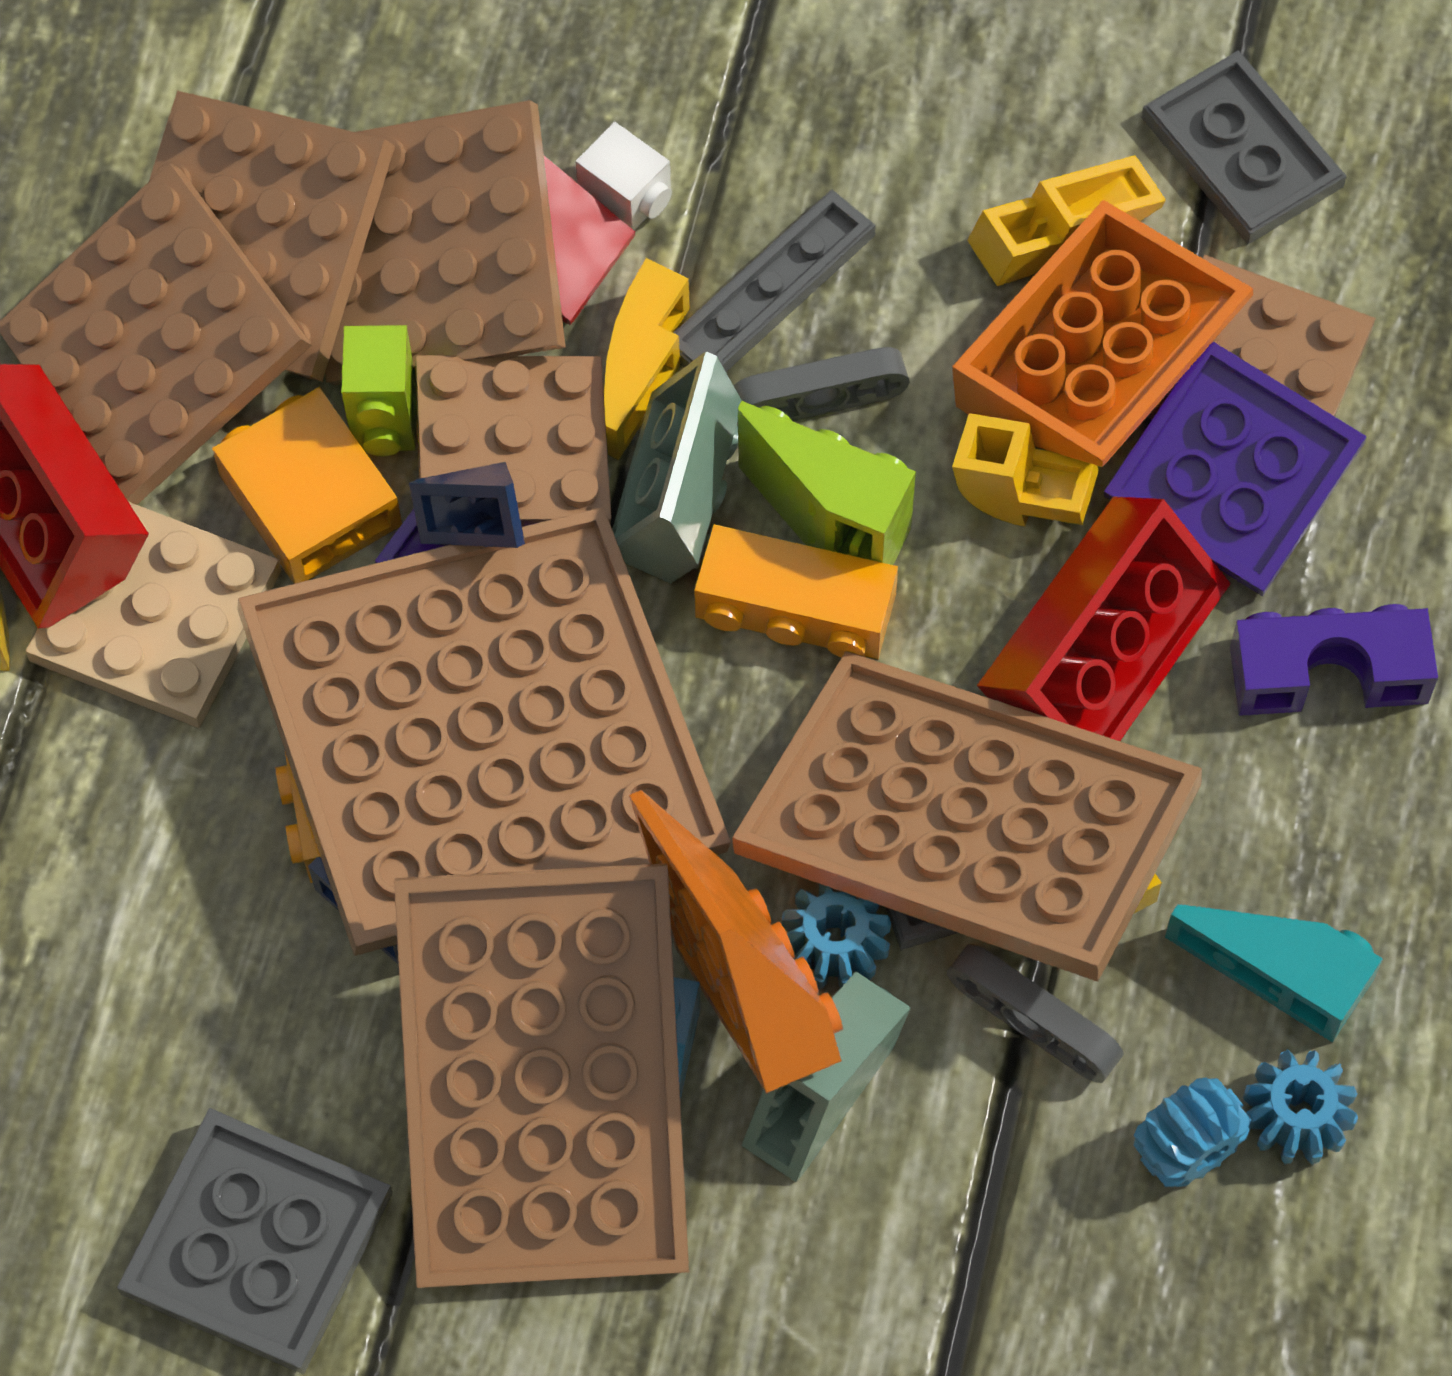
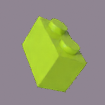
[341,325,416,456]

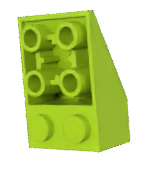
[738,401,916,565]

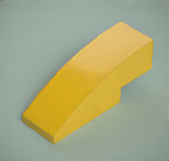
[967,155,1166,286]
[604,258,690,460]

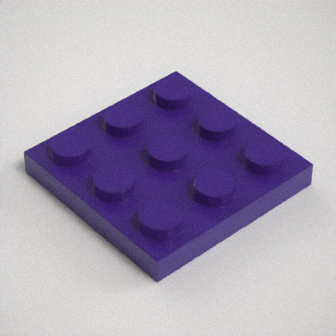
[1104,342,1367,597]

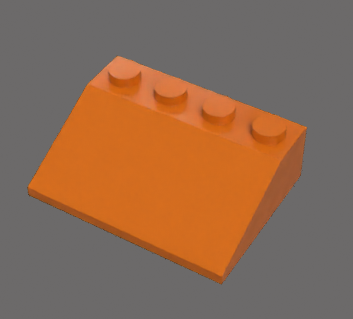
[952,200,1253,467]
[629,790,843,1093]

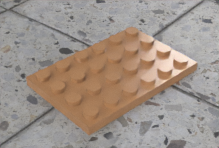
[732,651,1202,982]
[394,863,689,1288]

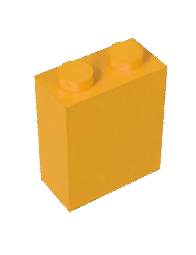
[212,387,402,584]

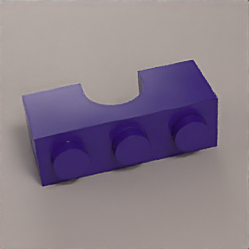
[1230,604,1438,716]

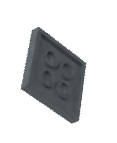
[117,1108,393,1375]

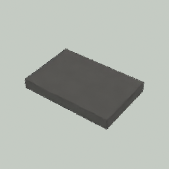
[1141,50,1347,245]

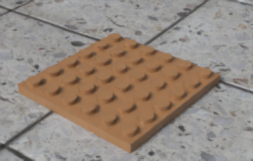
[237,507,731,956]

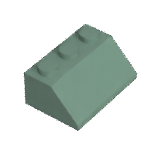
[612,351,742,584]

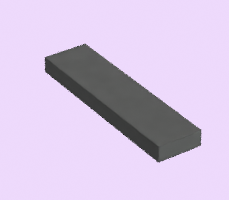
[674,189,876,372]

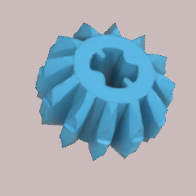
[781,884,891,990]
[1243,1049,1358,1165]
[1133,1077,1251,1187]

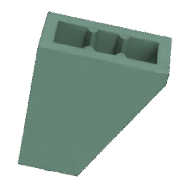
[741,972,911,1182]

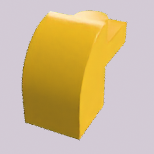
[952,413,1098,527]

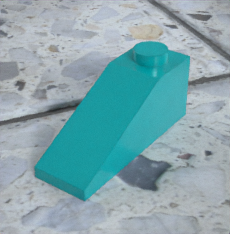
[1165,904,1383,1043]

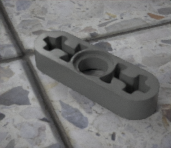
[733,347,910,424]
[947,944,1123,1083]

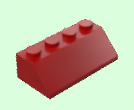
[0,364,149,629]
[977,496,1231,741]

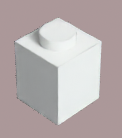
[575,122,672,230]

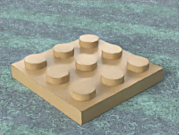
[25,502,282,729]

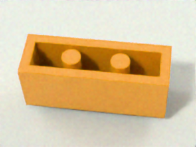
[694,524,898,660]

